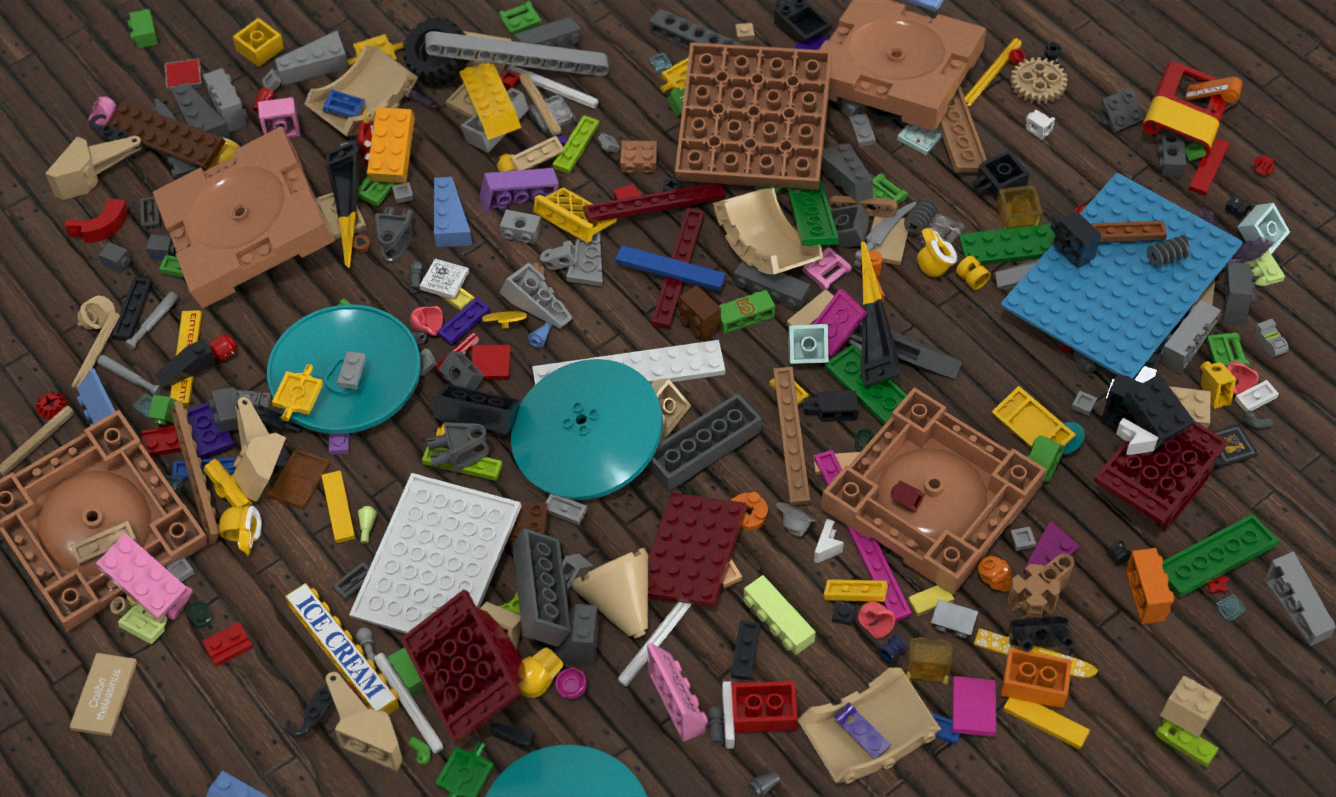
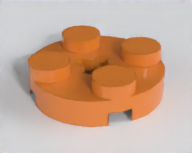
[731,492,768,531]

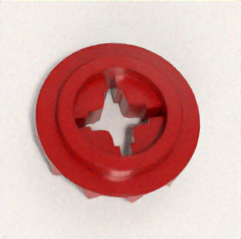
[35,391,67,419]

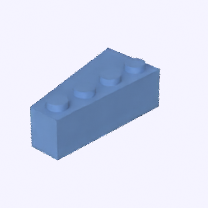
[434,177,472,247]

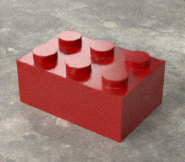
[731,681,798,733]

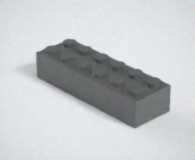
[647,393,762,491]
[512,528,571,647]

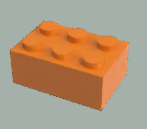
[1126,548,1174,624]
[1000,647,1072,709]

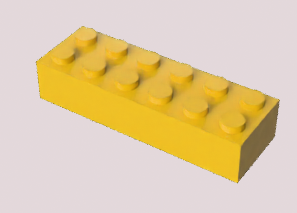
[459,62,521,140]

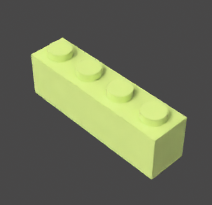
[743,575,816,655]

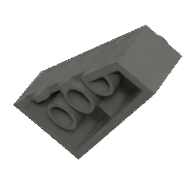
[513,17,582,70]
[171,83,231,138]
[821,143,873,202]

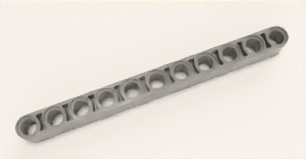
[425,31,609,76]

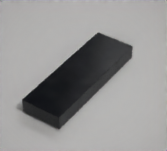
[731,620,761,681]

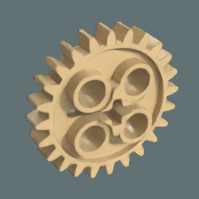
[1010,57,1068,104]

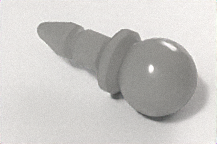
[356,627,375,664]

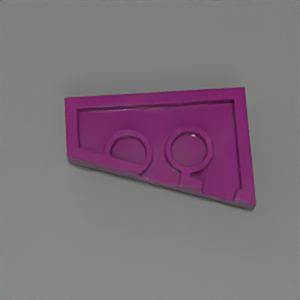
[1023,521,1080,575]

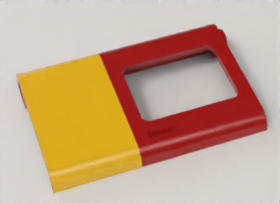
[1142,62,1227,151]

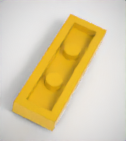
[824,580,888,602]

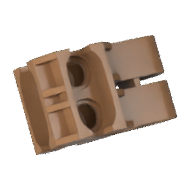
[1008,553,1074,619]

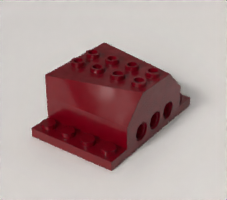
[1093,421,1228,533]
[400,589,525,743]

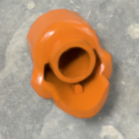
[978,556,1013,592]

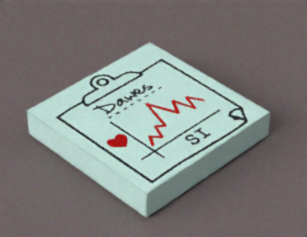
[897,124,943,156]

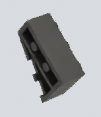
[1222,261,1255,326]

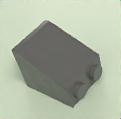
[555,604,599,666]

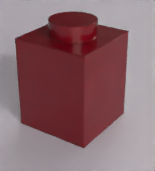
[890,480,925,512]

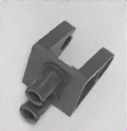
[375,207,414,264]
[426,423,489,473]

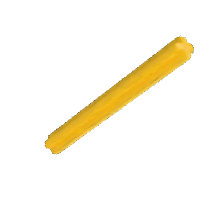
[964,38,1022,107]

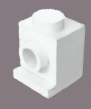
[1025,110,1055,140]

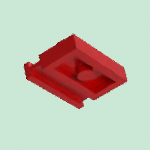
[141,425,182,457]
[202,622,253,667]

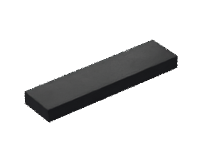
[112,277,153,341]

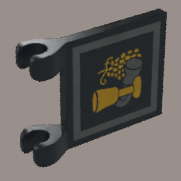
[1212,424,1259,472]

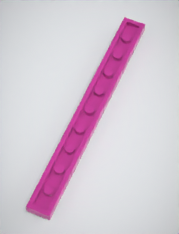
[814,450,912,622]

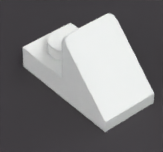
[1116,418,1159,455]
[814,519,844,563]

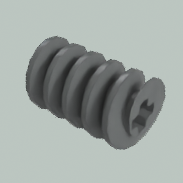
[904,198,936,236]
[1147,235,1189,267]

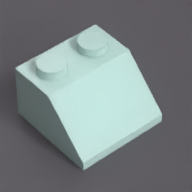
[1238,203,1290,254]
[788,324,828,364]

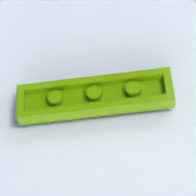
[553,115,600,174]
[422,446,503,481]

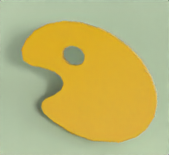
[482,311,527,329]

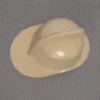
[77,296,115,330]

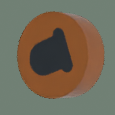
[352,235,371,253]

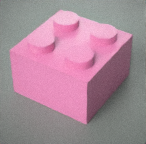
[258,97,300,138]

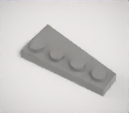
[566,225,603,287]

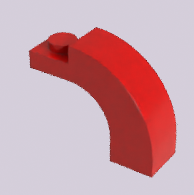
[64,199,129,243]

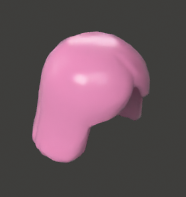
[89,96,117,125]

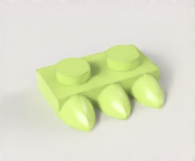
[1244,249,1285,286]
[118,605,167,644]

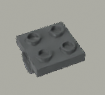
[1100,87,1145,133]

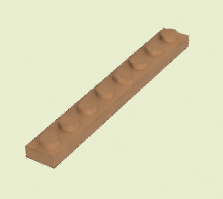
[773,367,810,506]
[171,401,220,545]

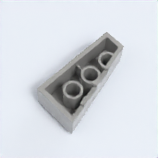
[203,68,248,132]
[460,88,529,152]

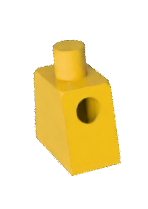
[1200,361,1236,409]

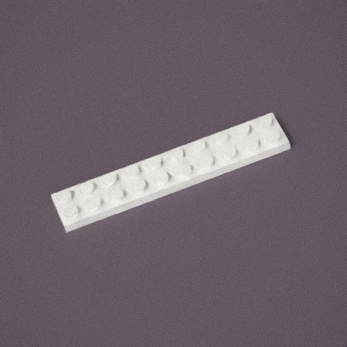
[532,340,725,385]

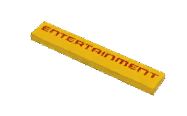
[170,311,202,407]

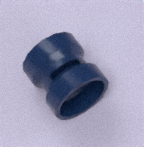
[878,635,908,664]

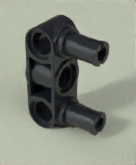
[1009,616,1074,652]

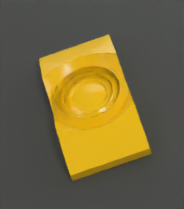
[992,386,1076,451]

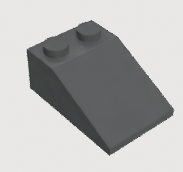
[830,203,870,248]

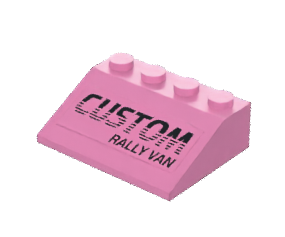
[647,643,708,742]

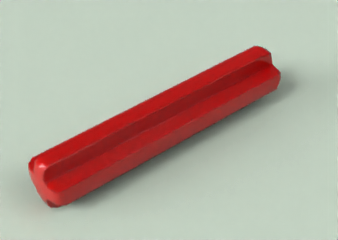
[435,333,479,374]

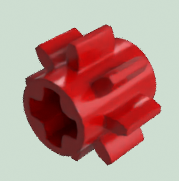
[1252,154,1275,176]

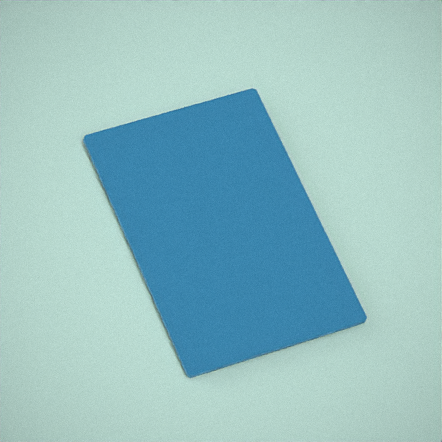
[1001,173,1242,379]

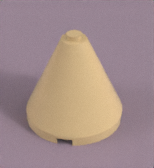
[570,548,648,638]

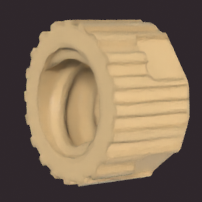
[110,596,131,616]

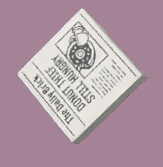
[420,259,469,299]

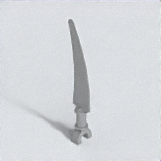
[854,202,916,267]

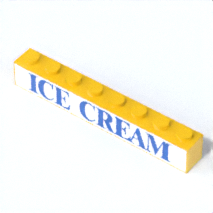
[285,583,399,715]

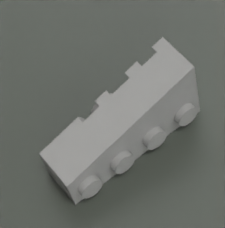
[275,31,348,86]
[1160,300,1221,375]
[1264,551,1336,646]

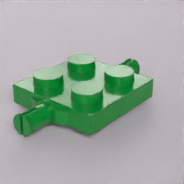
[435,741,494,797]

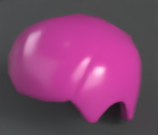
[555,667,587,700]

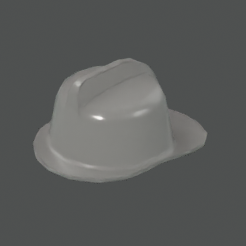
[776,502,816,537]

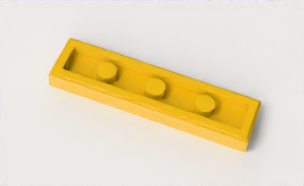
[322,470,355,543]
[1003,698,1090,749]

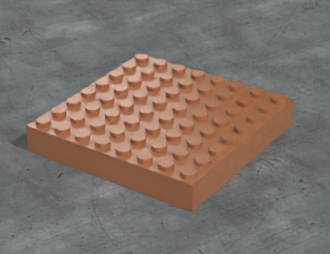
[675,43,832,190]

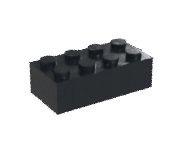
[433,384,520,434]

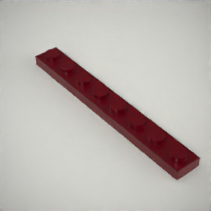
[583,183,726,223]
[651,208,704,329]

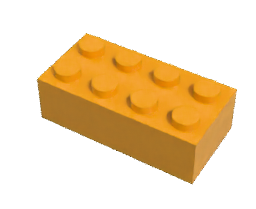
[367,107,415,184]

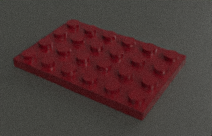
[648,493,747,607]

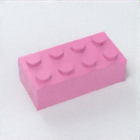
[96,533,187,622]

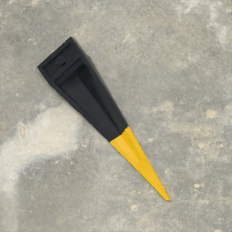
[326,141,362,268]
[860,241,900,387]

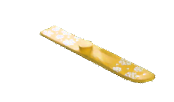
[974,628,1097,678]

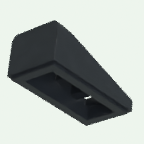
[490,722,534,753]

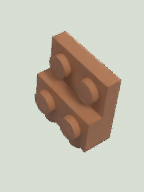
[621,141,657,173]

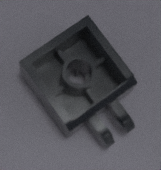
[972,150,1029,201]
[1050,212,1102,268]

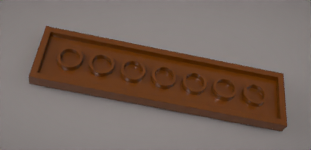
[106,100,226,170]

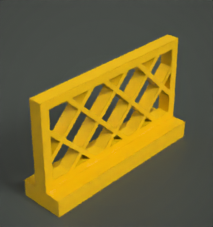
[533,187,617,243]

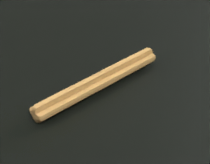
[519,72,561,136]
[72,311,120,390]
[0,406,74,476]

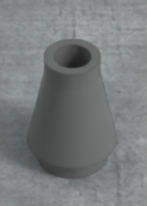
[747,771,780,797]

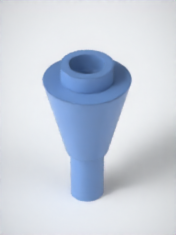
[528,322,553,348]

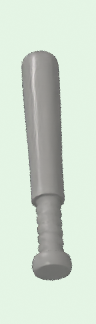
[125,291,179,350]
[97,355,161,395]

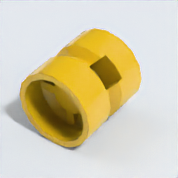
[956,256,991,290]

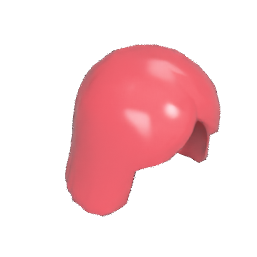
[410,306,444,336]
[1226,361,1259,395]
[858,601,895,639]

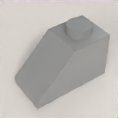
[562,554,593,597]

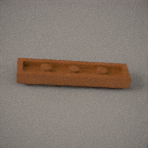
[1091,221,1167,242]

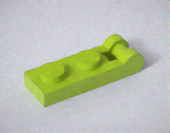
[1155,719,1219,768]

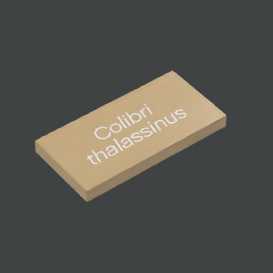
[70,653,137,737]

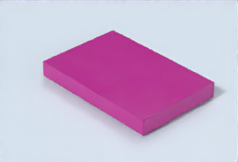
[813,289,867,357]
[952,676,996,737]

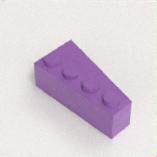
[479,168,559,213]

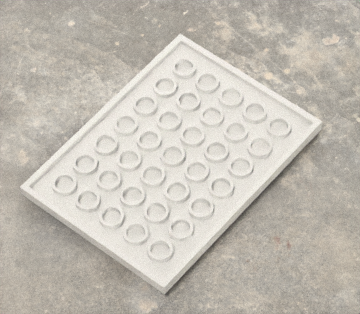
[349,473,522,634]

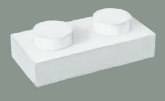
[1235,380,1279,412]

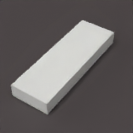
[722,681,734,749]

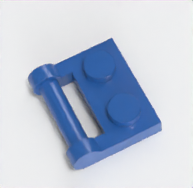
[323,90,365,117]

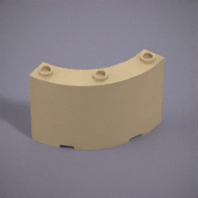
[305,46,418,136]
[713,188,823,274]
[798,668,941,784]

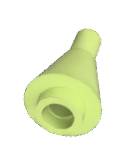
[358,506,378,544]

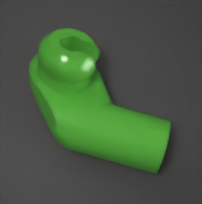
[408,737,431,765]

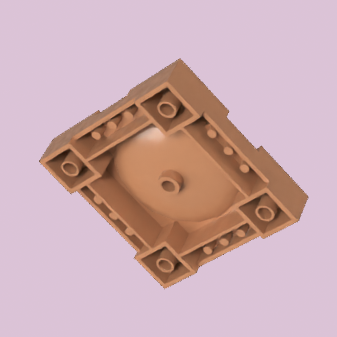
[819,0,986,131]
[153,127,335,309]
[821,387,1046,595]
[0,410,207,632]

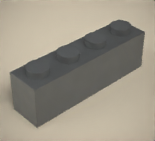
[734,260,810,311]

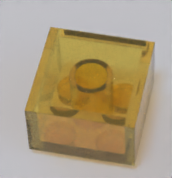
[997,185,1043,229]
[906,637,953,684]

